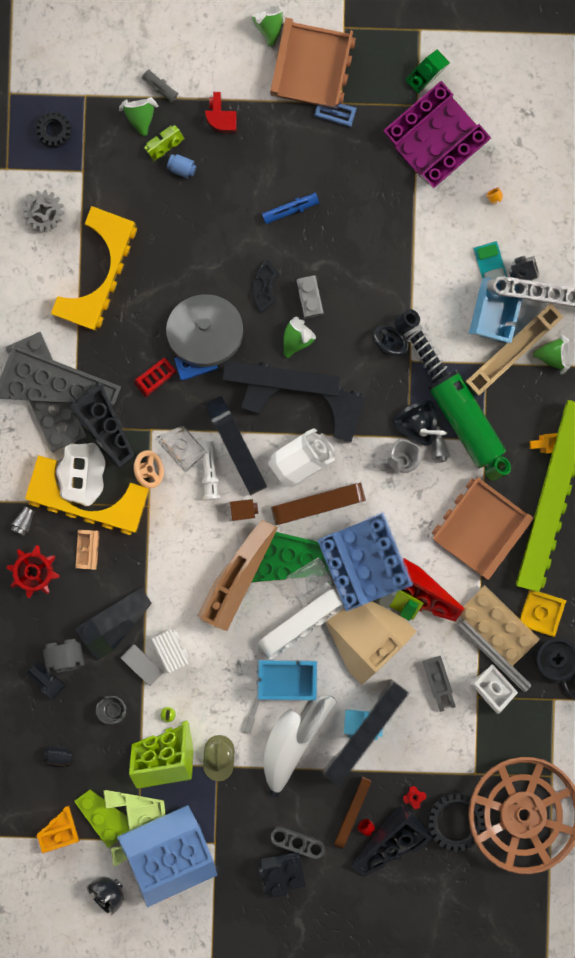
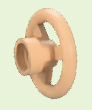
[134,450,164,488]

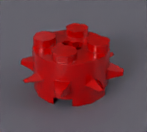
[7,545,59,598]

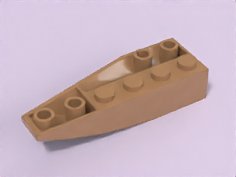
[197,520,278,631]

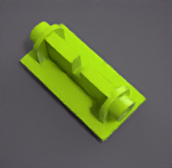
[144,125,184,161]

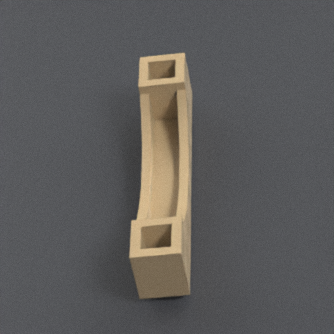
[465,303,564,397]

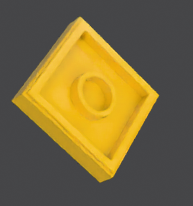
[520,589,566,637]

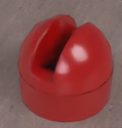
[358,819,375,836]

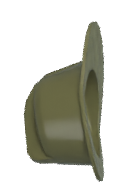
[203,735,235,781]

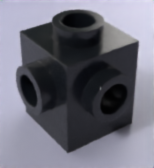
[509,256,540,281]

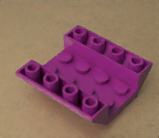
[383,81,492,189]

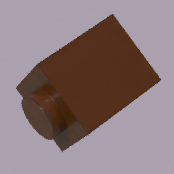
[230,499,259,521]

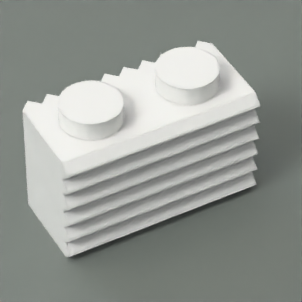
[150,629,190,674]

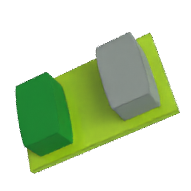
[377,590,423,621]

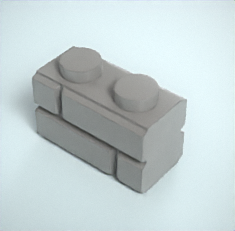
[296,275,323,319]

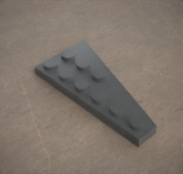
[0,345,121,405]

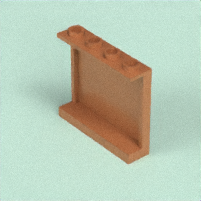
[270,17,356,109]
[431,477,534,580]

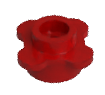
[403,786,426,809]

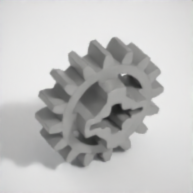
[23,190,65,232]

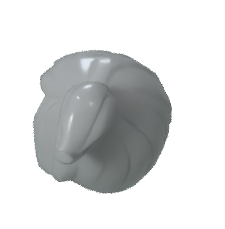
[373,440,421,473]

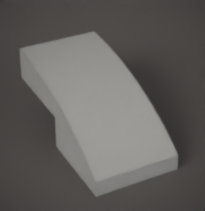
[121,644,163,686]

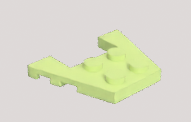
[103,790,165,866]

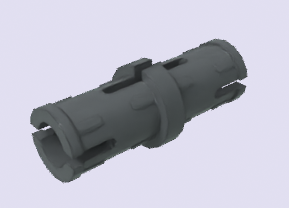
[142,69,179,102]

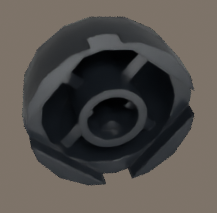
[87,876,124,915]

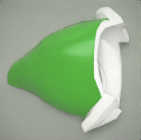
[252,5,283,47]
[119,97,158,136]
[283,317,316,358]
[533,334,571,375]

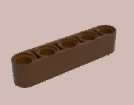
[271,482,366,526]

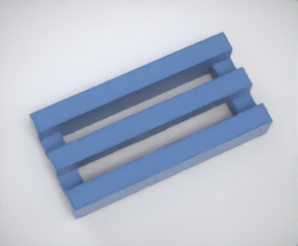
[314,104,356,127]

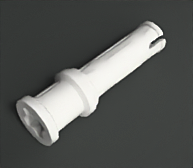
[201,441,220,500]

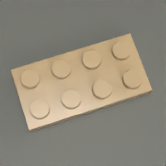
[460,585,539,666]

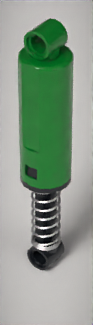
[394,309,511,481]

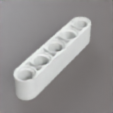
[258,589,344,660]

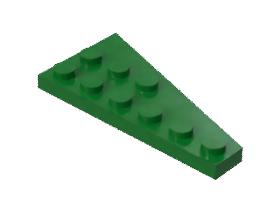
[252,532,331,582]

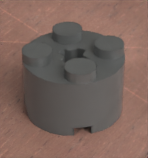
[43,639,85,674]

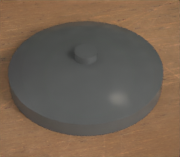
[166,294,243,367]

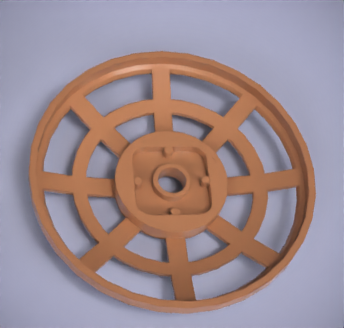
[469,757,575,874]

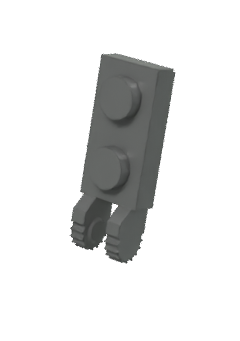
[422,655,456,712]

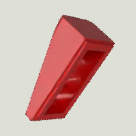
[134,357,177,397]

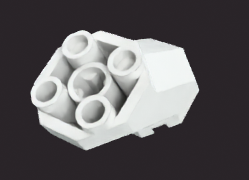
[268,429,335,488]

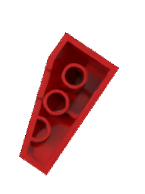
[401,558,464,622]

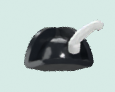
[393,400,446,446]

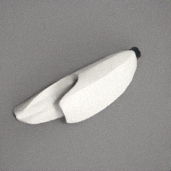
[264,695,337,797]

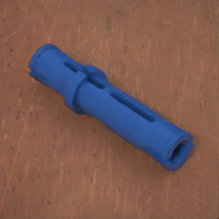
[262,192,320,224]

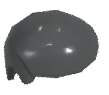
[96,696,127,725]

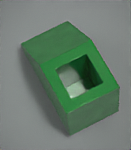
[405,49,450,94]

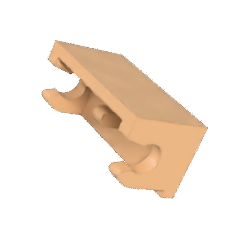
[75,530,99,570]

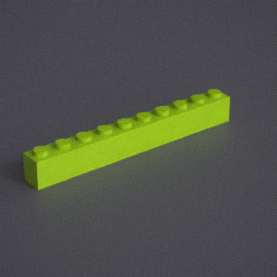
[516,400,575,592]

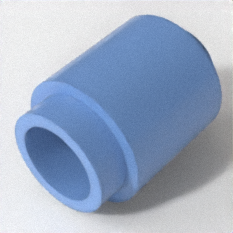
[167,154,196,179]

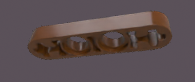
[334,776,372,849]

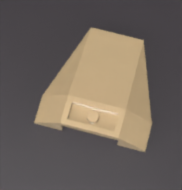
[325,601,417,685]

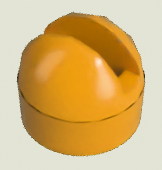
[486,187,503,204]

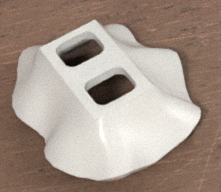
[56,443,106,506]

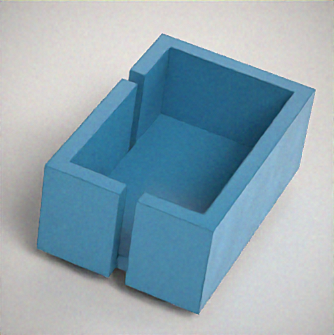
[469,277,522,344]
[257,660,317,700]

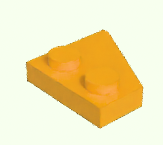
[37,806,80,854]

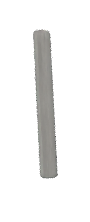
[458,620,531,692]

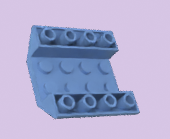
[318,512,413,611]
[117,805,217,908]

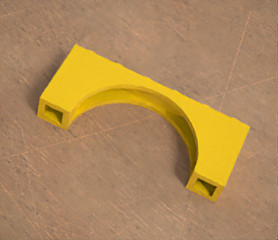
[51,206,137,331]
[25,455,149,535]

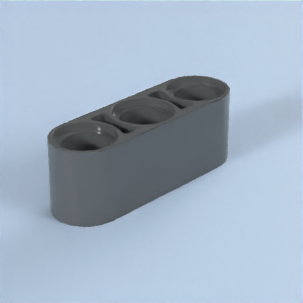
[271,826,325,859]

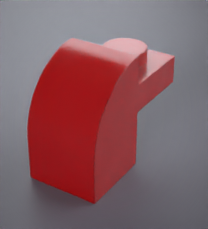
[205,92,236,133]

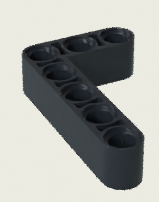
[205,395,267,496]

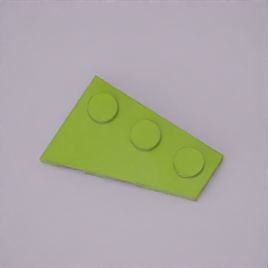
[74,789,129,848]

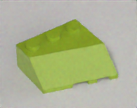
[129,720,194,789]

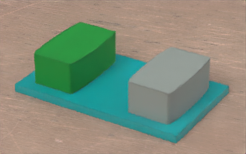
[473,241,507,278]

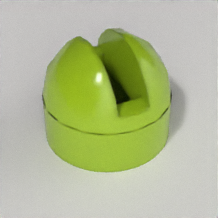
[160,707,176,722]

